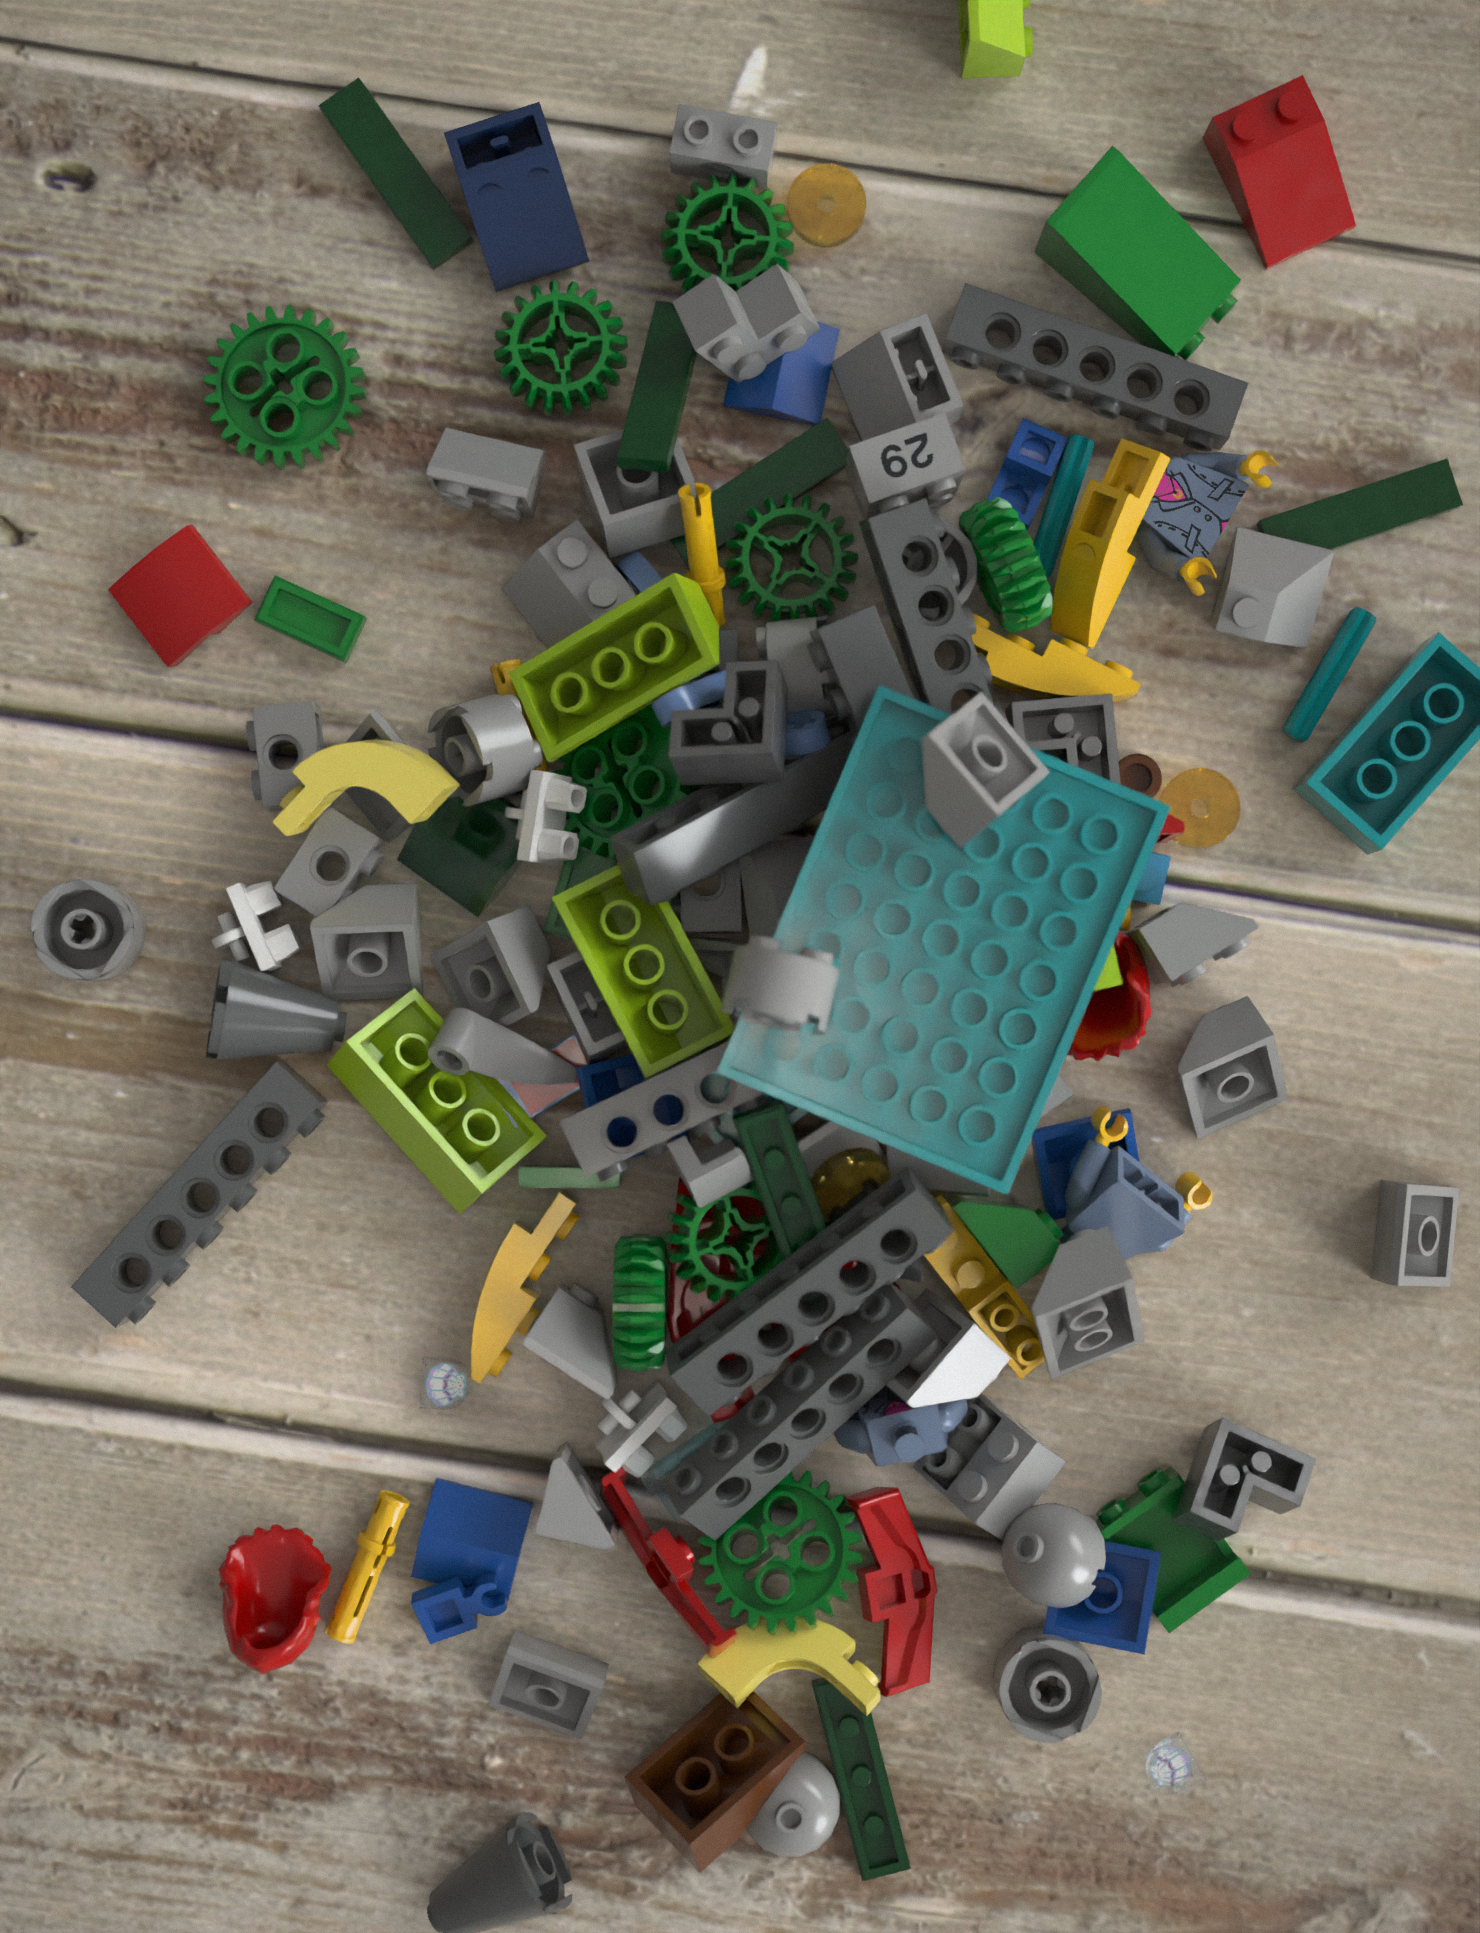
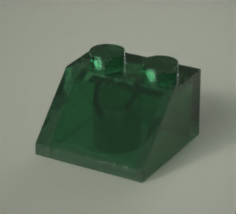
[397,797,523,917]

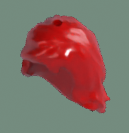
[1067,931,1152,1062]
[218,1524,332,1674]

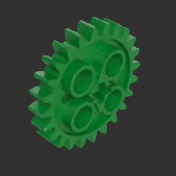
[203,305,367,470]
[551,704,703,859]
[698,1471,863,1635]

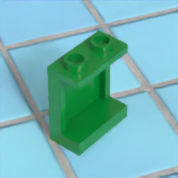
[1095,1467,1251,1633]

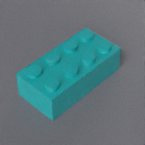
[1293,632,1480,855]

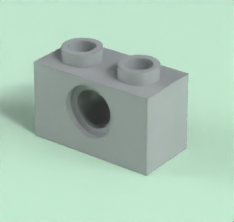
[669,104,777,190]
[246,701,324,812]
[273,806,385,917]

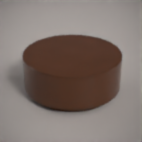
[1119,754,1162,798]

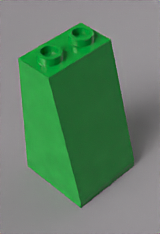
[1035,146,1241,360]

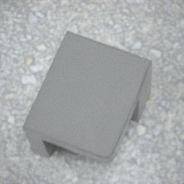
[667,1135,754,1209]

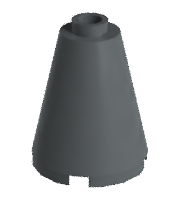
[206,959,347,1060]
[427,1812,573,1933]

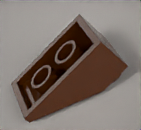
[625,1691,807,1873]

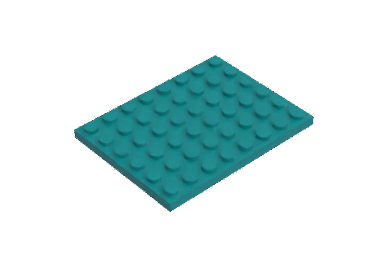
[716,685,1171,1195]

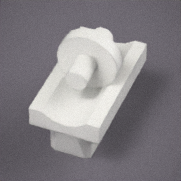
[504,769,587,866]
[212,881,302,973]
[595,1380,687,1478]

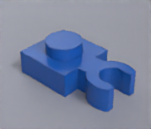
[411,1572,507,1644]

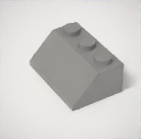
[1031,1226,1144,1380]

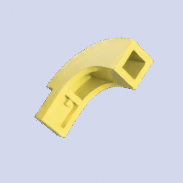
[272,740,460,836]
[697,1618,880,1716]

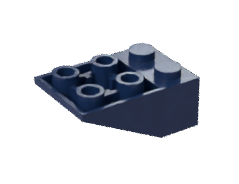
[444,102,589,292]

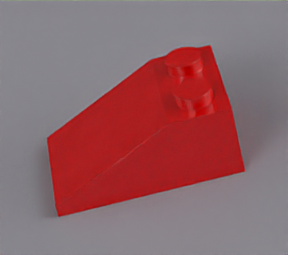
[1202,75,1356,270]

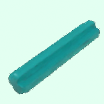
[1033,434,1094,579]
[1282,607,1376,743]

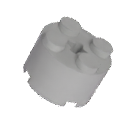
[756,615,836,717]
[428,694,543,807]
[31,879,147,982]
[721,936,840,1035]
[993,1627,1102,1743]

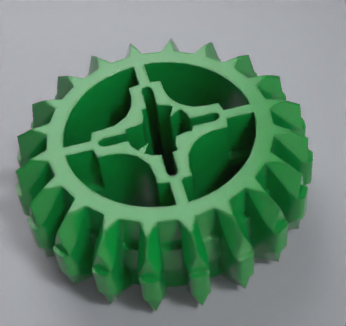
[660,173,794,294]
[494,280,628,417]
[724,493,858,622]
[958,496,1053,634]
[664,1169,783,1303]
[612,1234,667,1372]

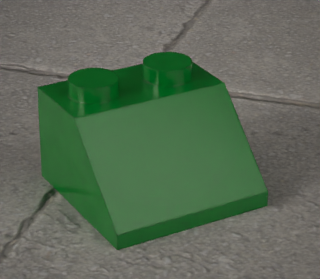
[947,1196,1064,1289]

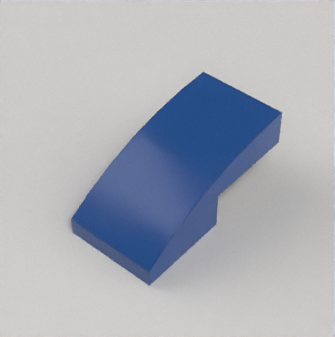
[987,418,1068,531]

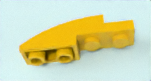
[1050,438,1170,649]
[971,612,1141,702]
[471,1190,580,1384]
[923,1195,1045,1380]

